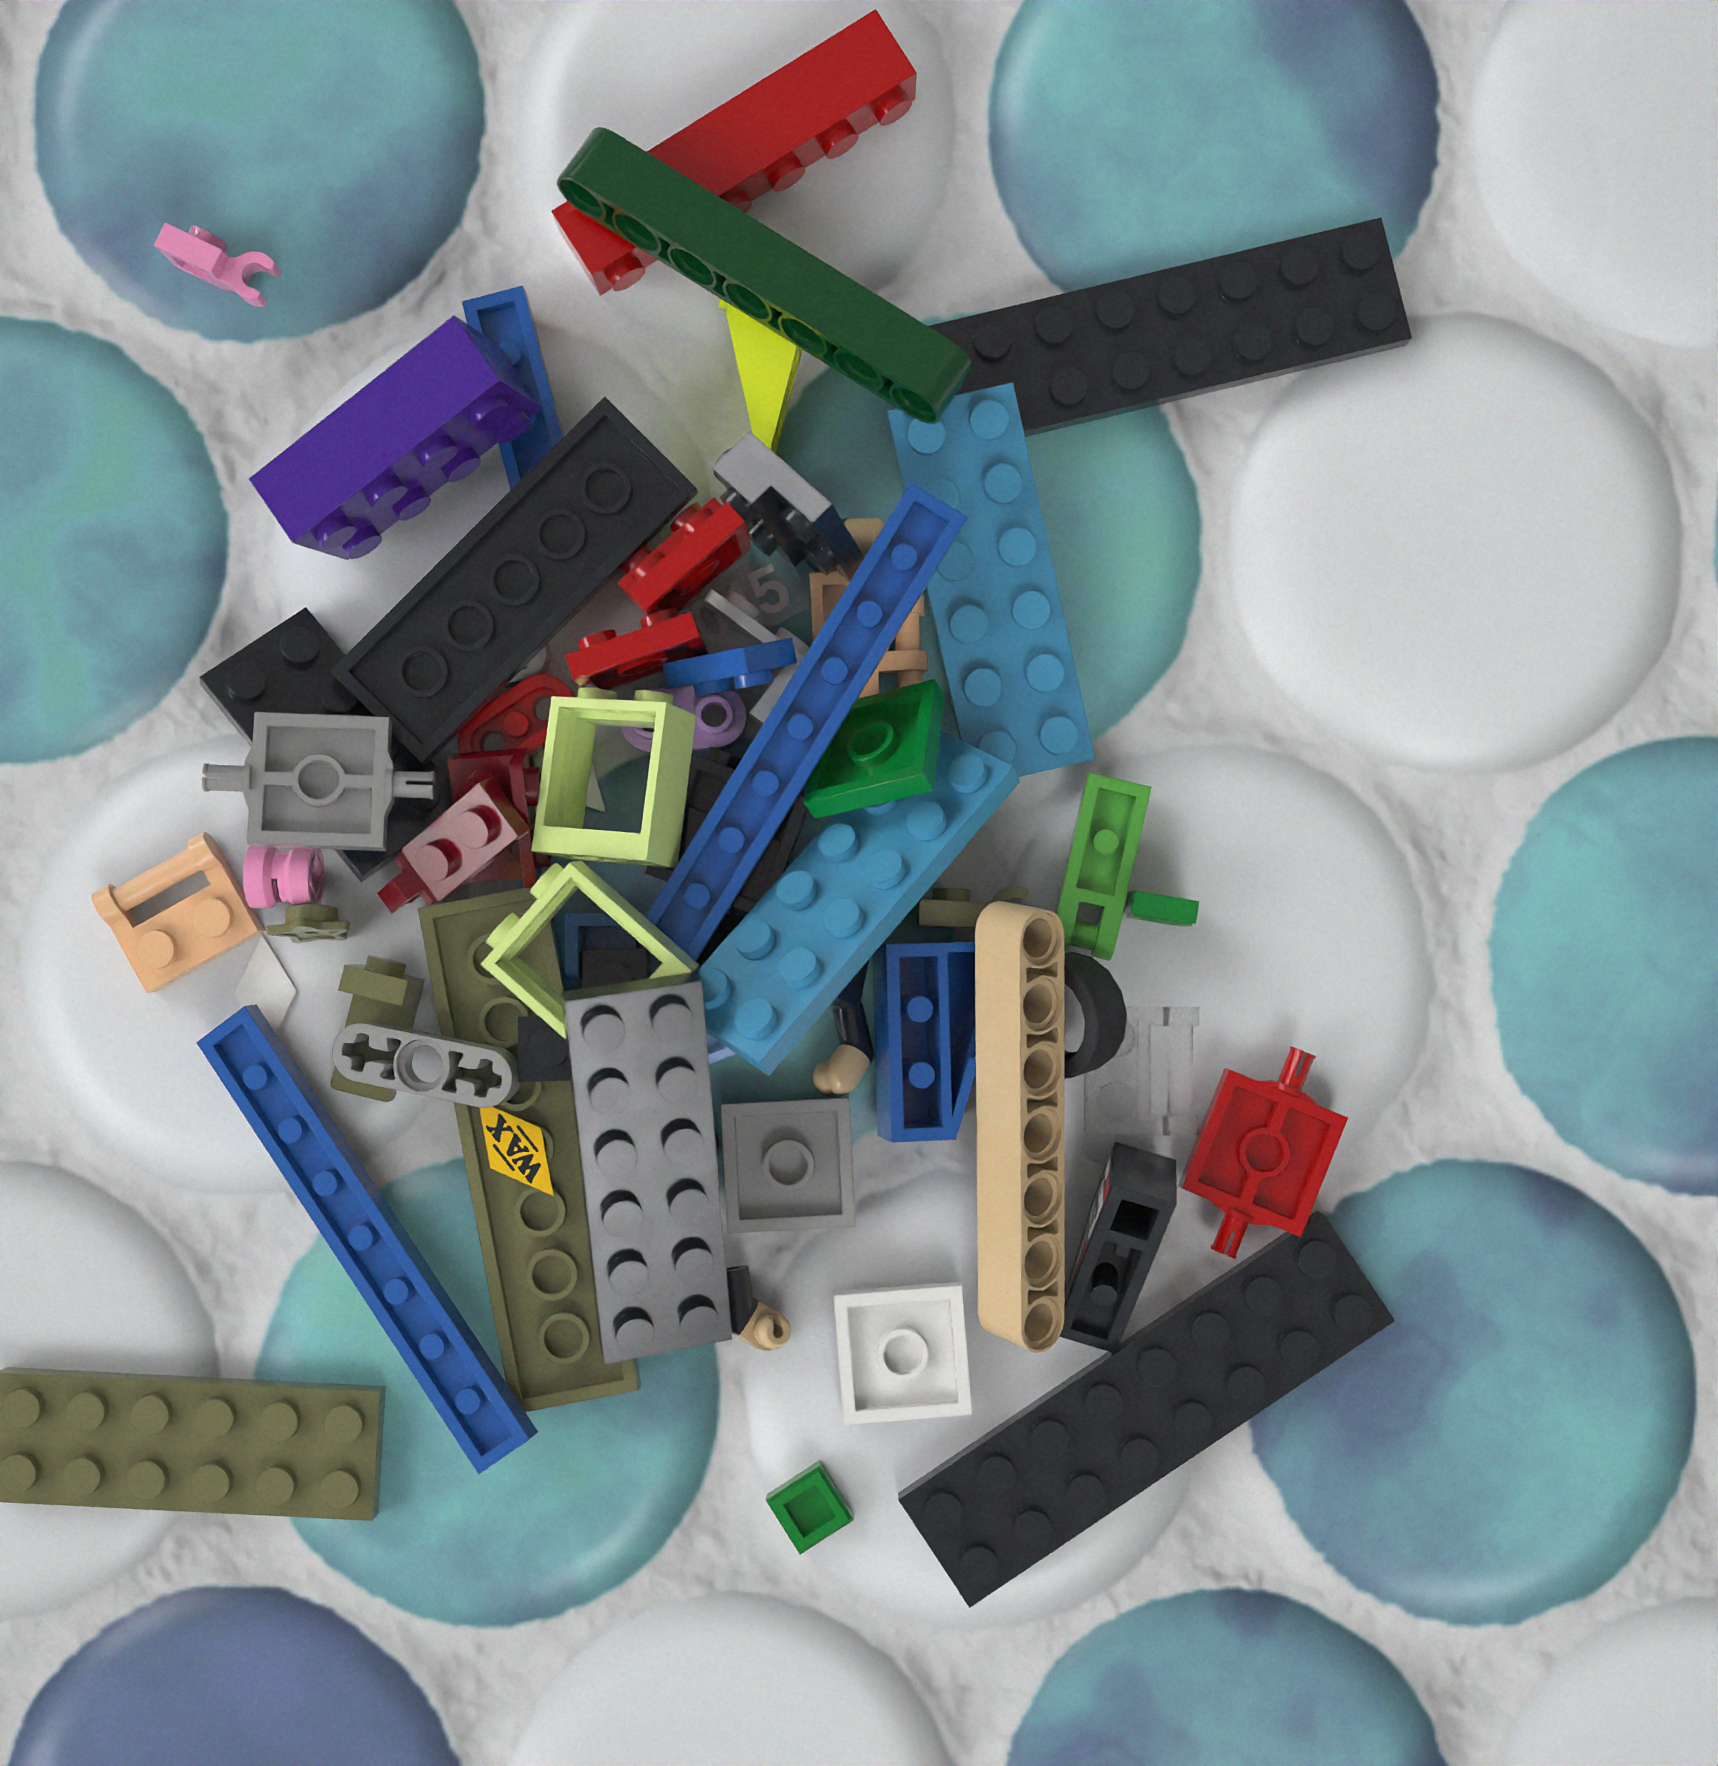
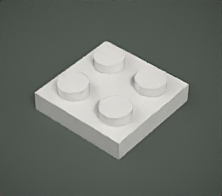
[834,1281,972,1425]

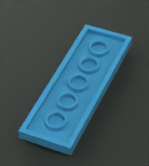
[887,382,1096,777]
[697,730,1020,1076]

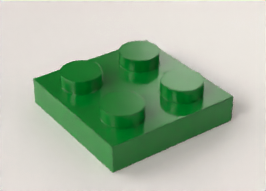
[804,679,945,819]

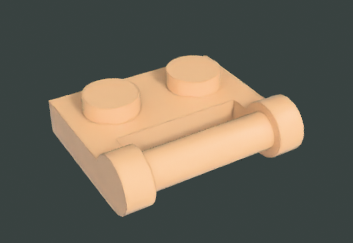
[91,831,265,993]

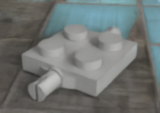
[202,712,436,851]

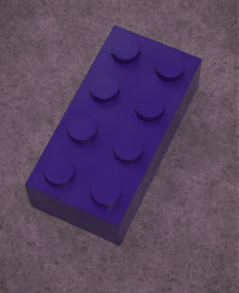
[249,315,543,560]

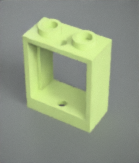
[532,687,696,868]
[481,860,699,1039]

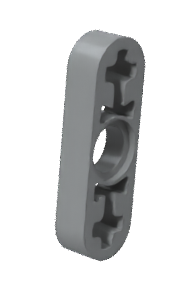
[332,1021,521,1108]

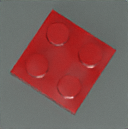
[565,608,709,690]

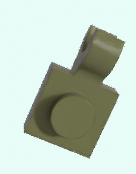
[917,886,1029,928]

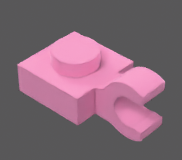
[154,223,282,307]

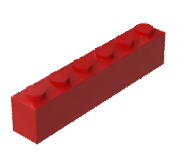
[551,9,917,296]

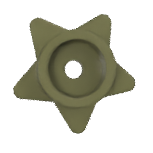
[266,904,350,943]

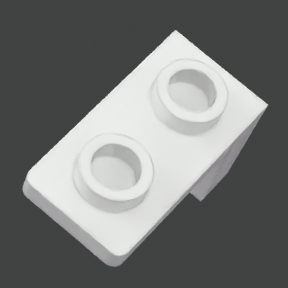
[703,589,809,726]

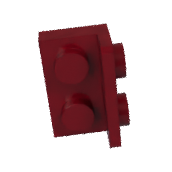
[447,748,551,888]

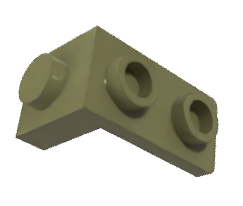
[330,955,425,1102]

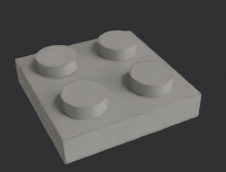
[721,1096,856,1234]

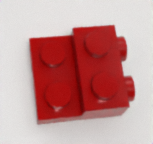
[617,497,752,616]

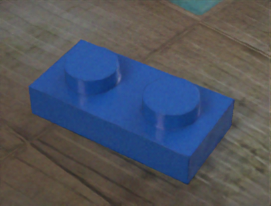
[662,637,797,697]

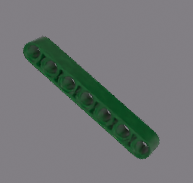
[557,127,972,424]

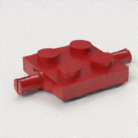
[1177,1046,1348,1259]

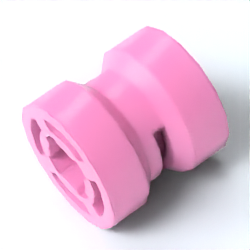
[243,846,325,908]

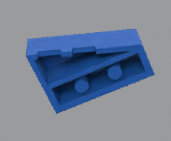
[873,942,976,1143]

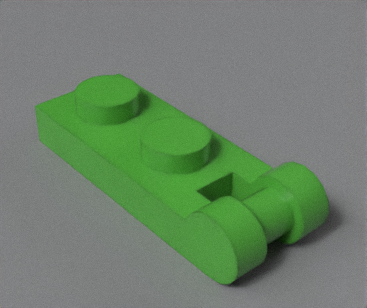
[1055,772,1151,961]

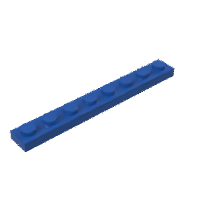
[646,482,967,962]
[196,1004,538,1475]

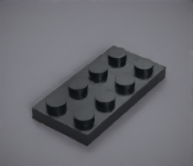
[199,607,453,883]

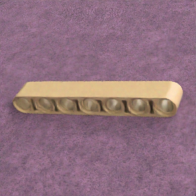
[975,901,1065,1353]

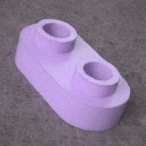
[620,686,748,754]

